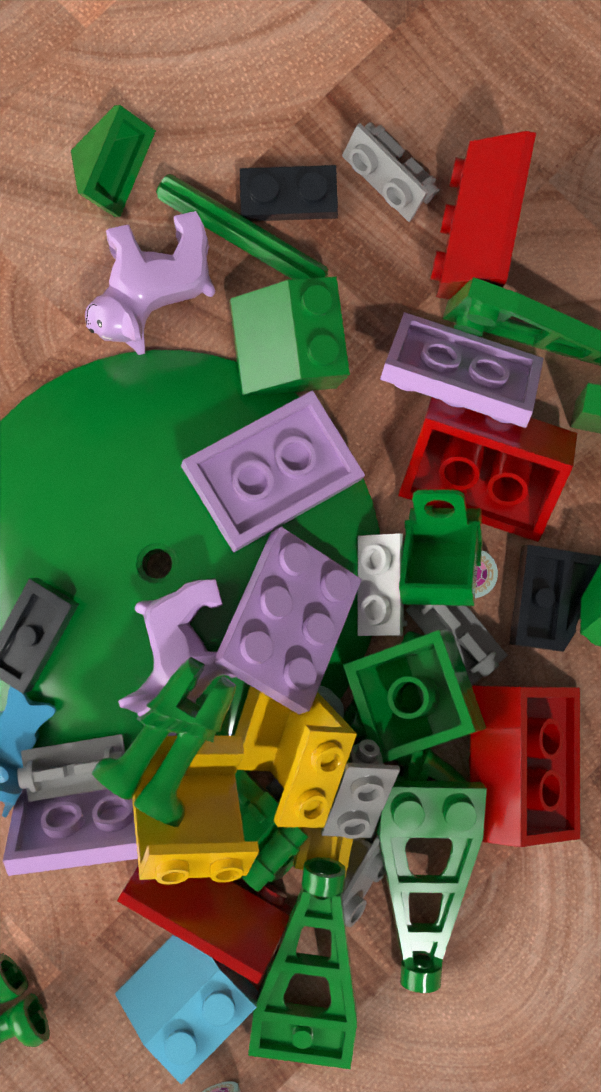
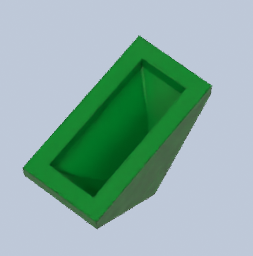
[71,105,156,217]

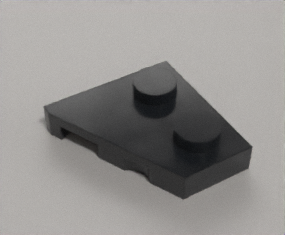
[509,545,601,652]

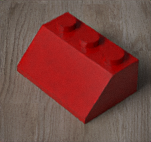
[430,131,536,300]
[398,397,578,542]
[469,686,580,847]
[117,867,291,984]

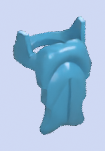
[0,686,56,818]

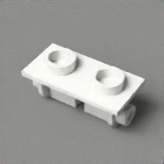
[358,533,407,636]

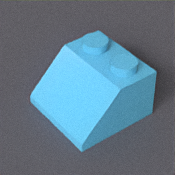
[115,935,258,1084]

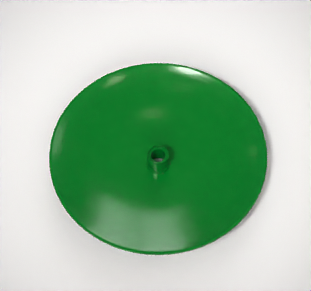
[0,350,380,772]

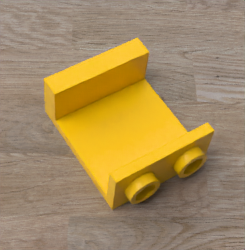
[235,686,357,828]
[132,736,259,884]

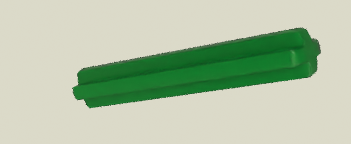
[156,174,329,279]

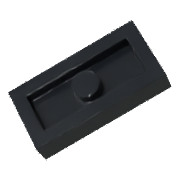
[240,165,338,222]
[0,578,79,694]

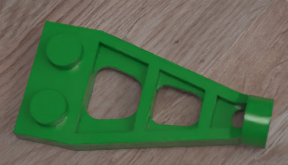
[442,277,601,366]
[377,780,487,993]
[248,857,357,1069]

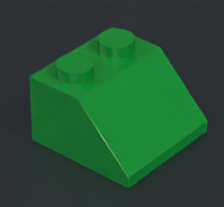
[229,276,350,396]
[343,630,487,763]

